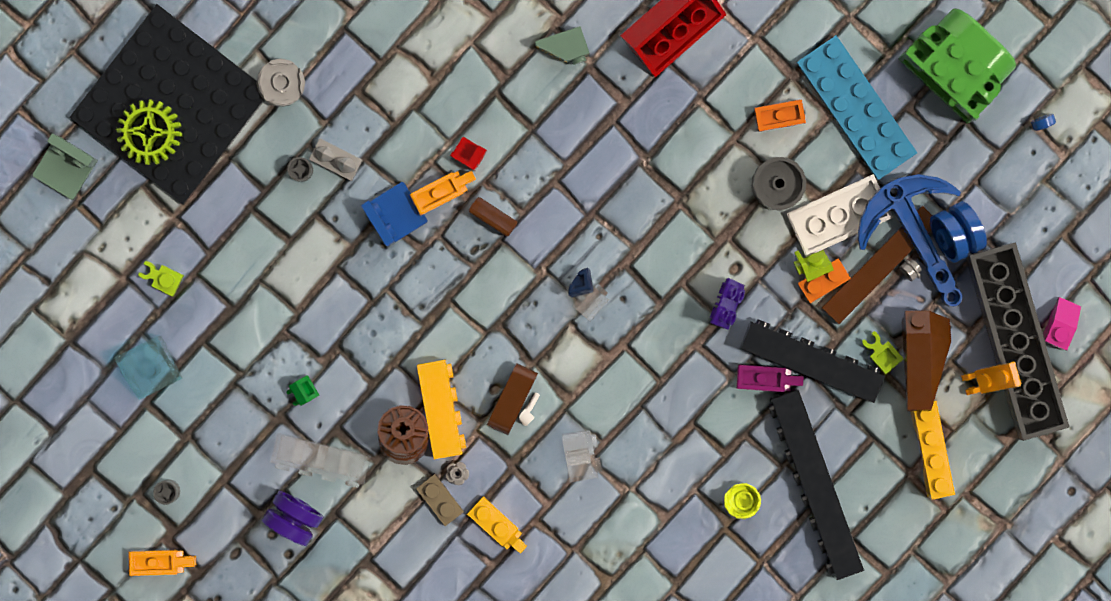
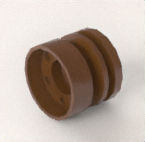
[378,405,429,465]

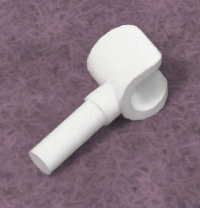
[518,392,540,426]

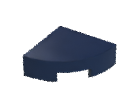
[568,267,594,298]

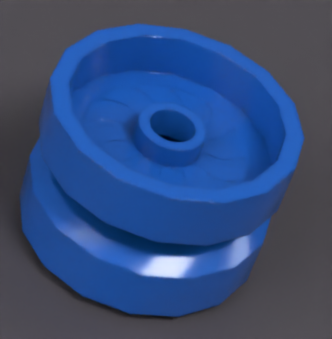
[930,201,987,263]

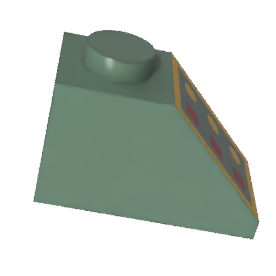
[535,26,590,65]

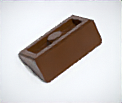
[469,197,518,237]

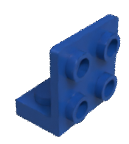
[361,182,428,247]

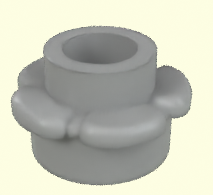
[900,259,922,281]
[446,462,469,485]

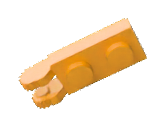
[961,362,1021,395]

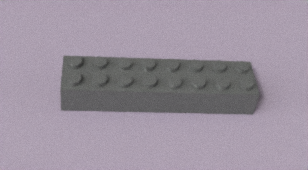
[966,242,1070,441]

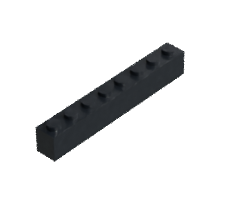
[768,389,864,581]

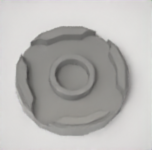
[257,59,305,107]

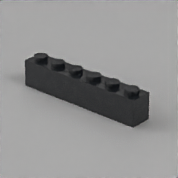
[739,319,885,403]

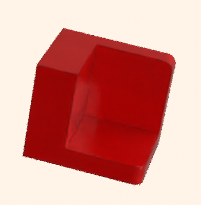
[450,137,487,171]

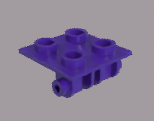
[709,278,745,330]

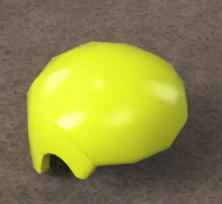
[724,483,761,520]

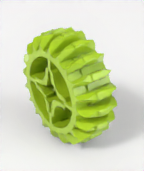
[116,100,182,165]

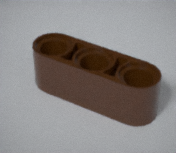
[487,363,538,435]

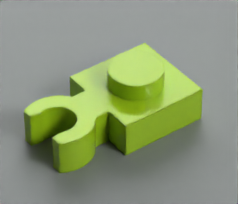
[138,261,184,297]
[862,331,904,375]

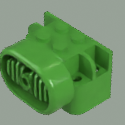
[898,8,1016,124]

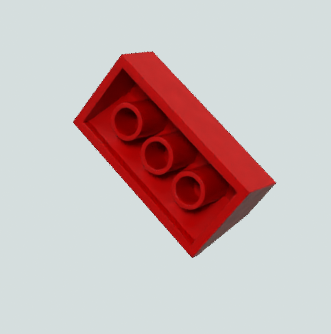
[620,0,727,77]

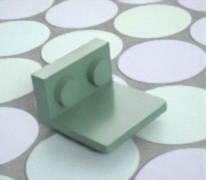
[33,133,98,200]

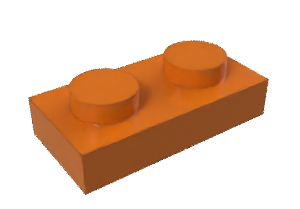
[754,99,806,132]
[797,258,851,304]

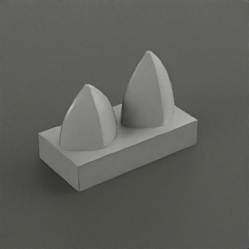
[309,139,363,181]

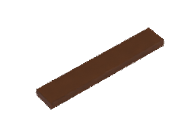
[821,206,933,324]

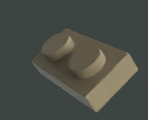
[416,474,464,526]

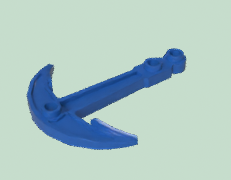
[858,174,963,307]

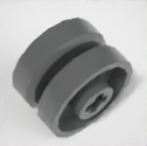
[751,157,806,211]

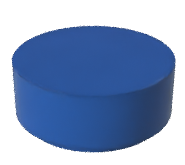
[1031,114,1056,131]

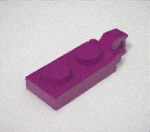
[736,365,804,392]

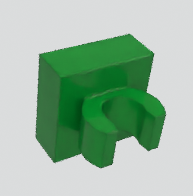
[286,375,320,406]

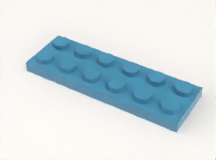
[796,35,917,180]

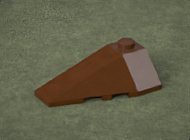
[902,311,951,411]

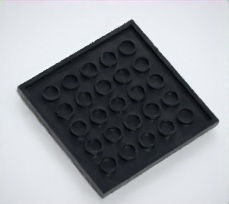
[70,4,264,205]

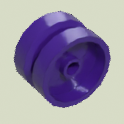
[261,491,324,546]

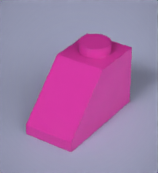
[1043,297,1081,351]

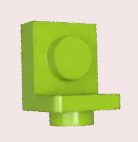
[793,250,834,282]

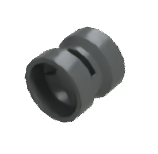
[287,157,314,182]
[153,479,180,505]

